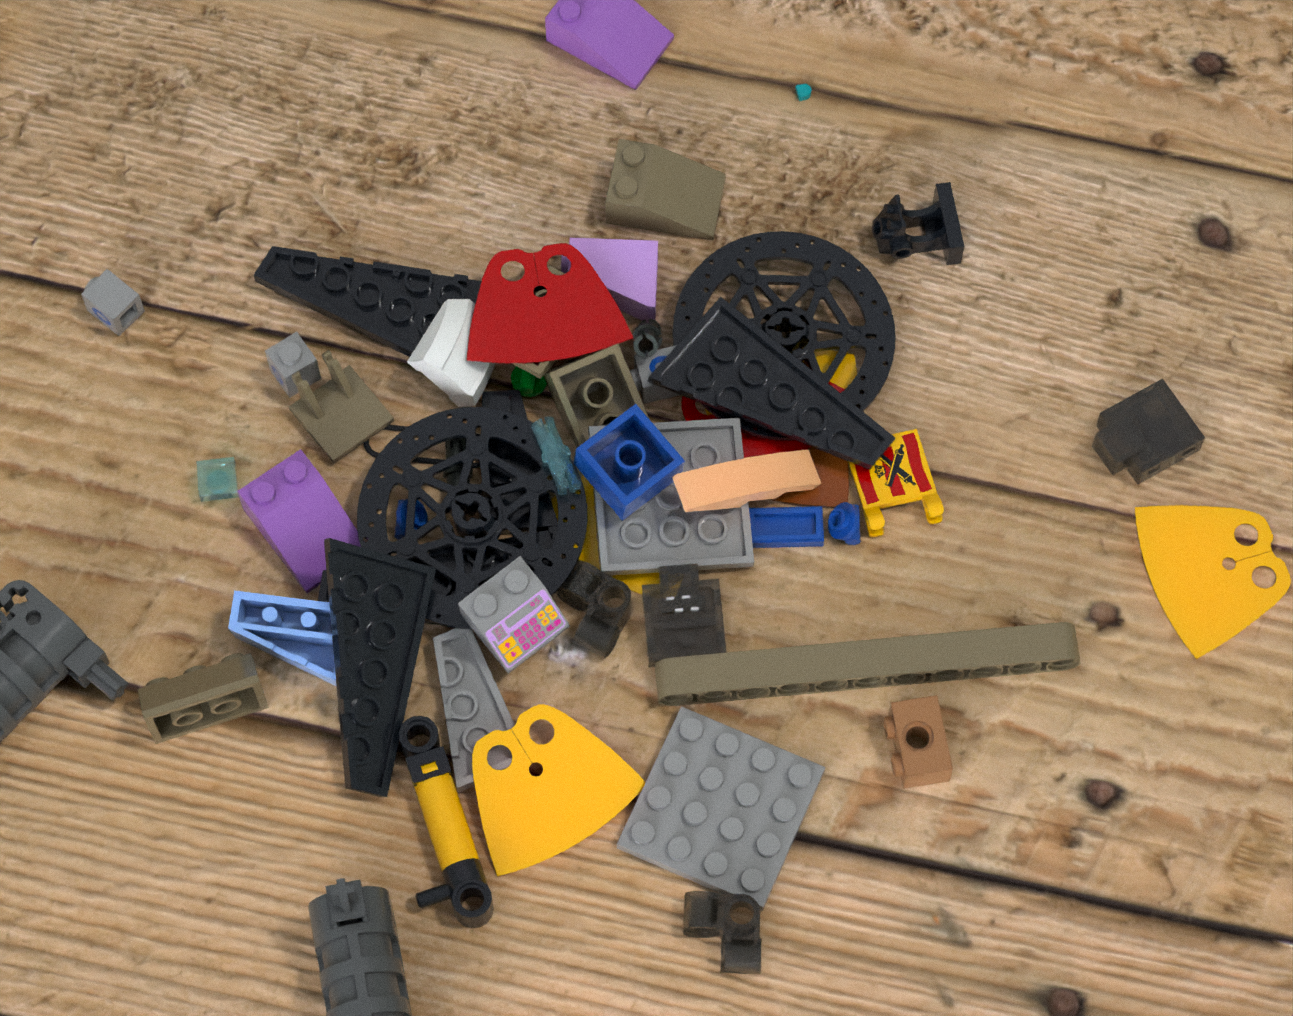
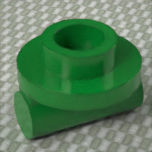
[511,366,547,397]

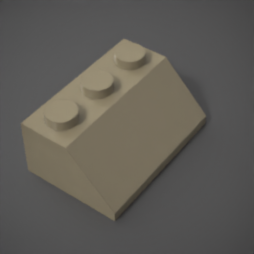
[137,653,268,744]

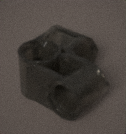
[557,560,633,659]
[683,891,762,974]

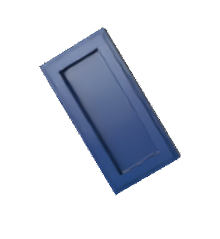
[749,506,824,548]

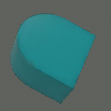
[795,84,812,101]

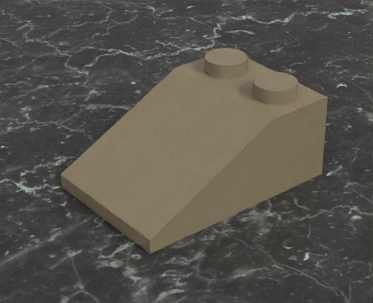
[605,139,726,240]
[543,343,650,447]

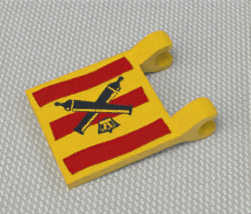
[848,429,944,537]

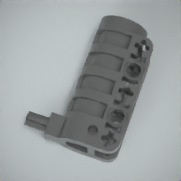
[0,580,129,742]
[308,878,412,1016]

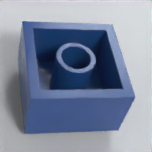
[574,404,685,521]

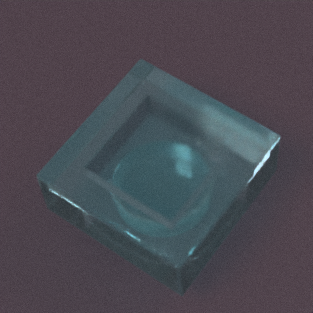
[196,457,239,502]

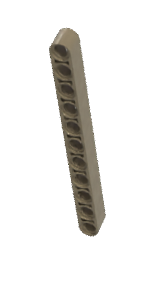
[655,622,1081,706]

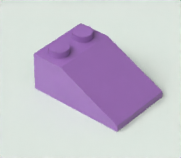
[545,0,674,90]
[237,449,365,593]

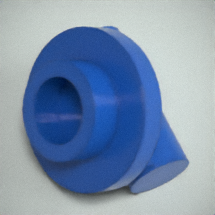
[394,499,428,540]
[828,502,861,545]

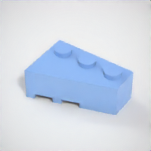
[228,590,336,686]

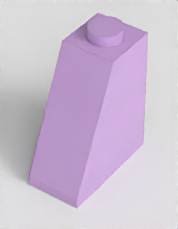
[561,237,658,323]

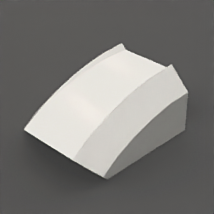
[407,299,495,407]

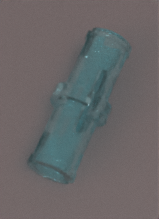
[531,417,581,496]

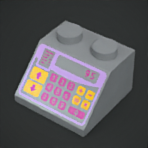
[458,556,570,674]

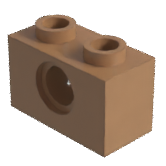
[883,695,953,789]

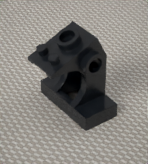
[872,182,964,265]

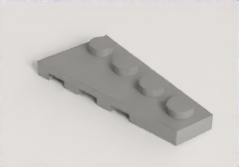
[433,628,529,793]

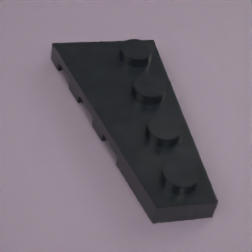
[482,390,558,535]

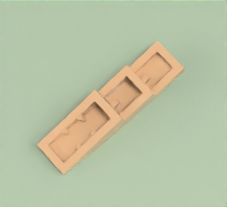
[672,450,822,512]

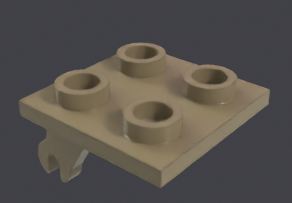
[289,350,394,463]

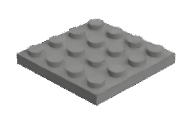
[588,418,754,576]
[617,706,826,911]

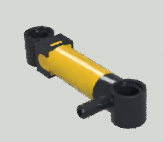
[399,716,494,928]

